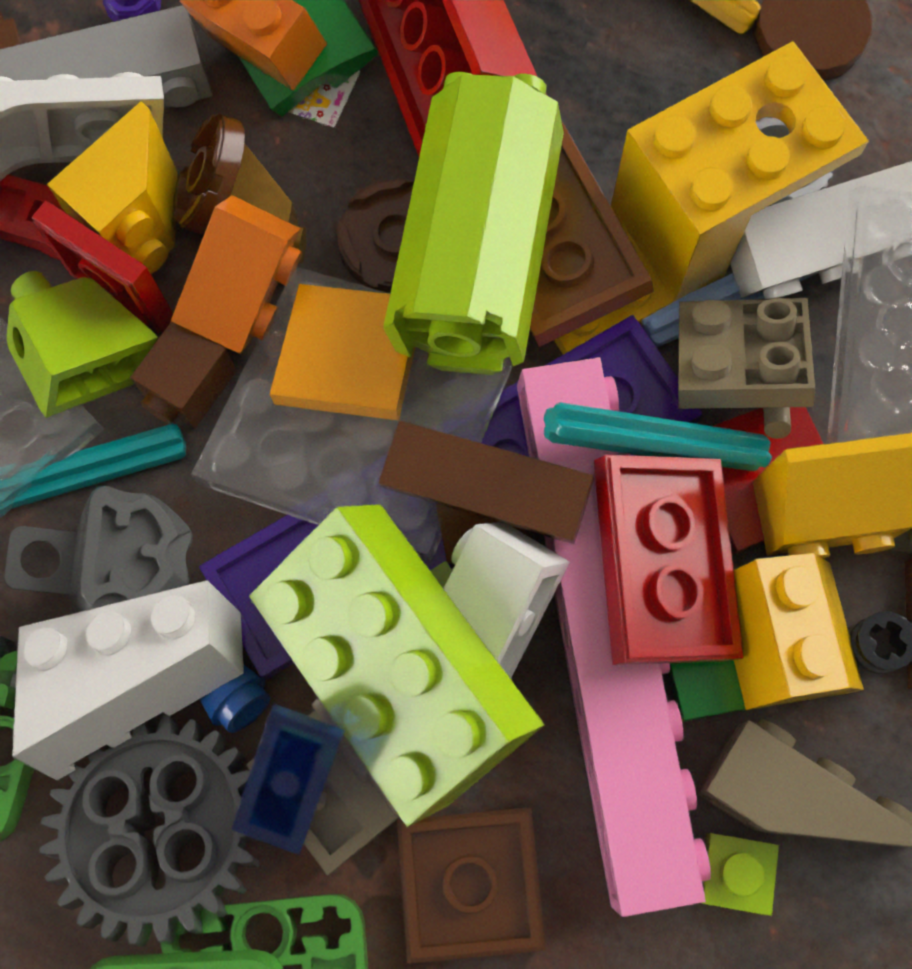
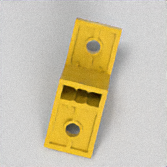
[554,41,869,355]

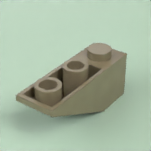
[696,719,912,848]

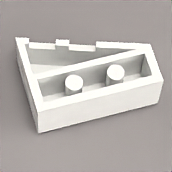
[13,580,244,780]

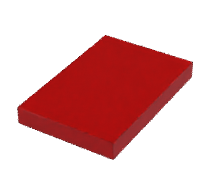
[593,455,744,665]

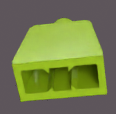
[6,271,158,418]

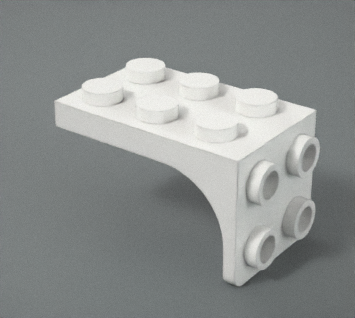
[0,72,164,181]

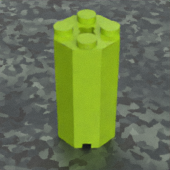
[383,72,564,375]

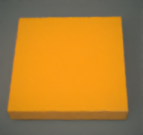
[269,284,415,421]

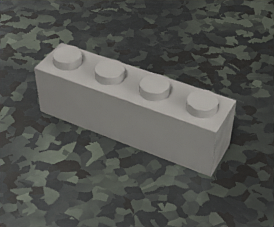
[0,5,213,108]

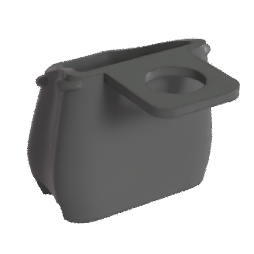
[4,486,193,614]

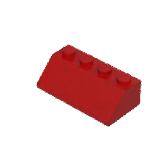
[359,0,538,157]

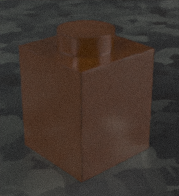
[130,322,237,429]

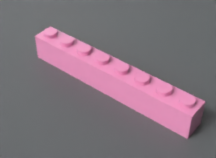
[517,357,711,917]

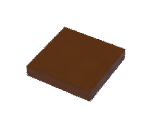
[397,808,546,963]

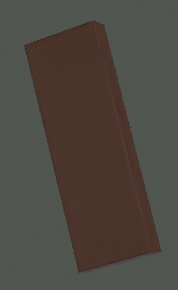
[378,420,594,544]

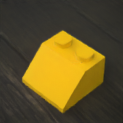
[47,101,178,274]
[753,433,912,558]
[734,553,864,710]

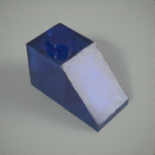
[231,704,345,855]

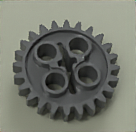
[39,715,267,947]

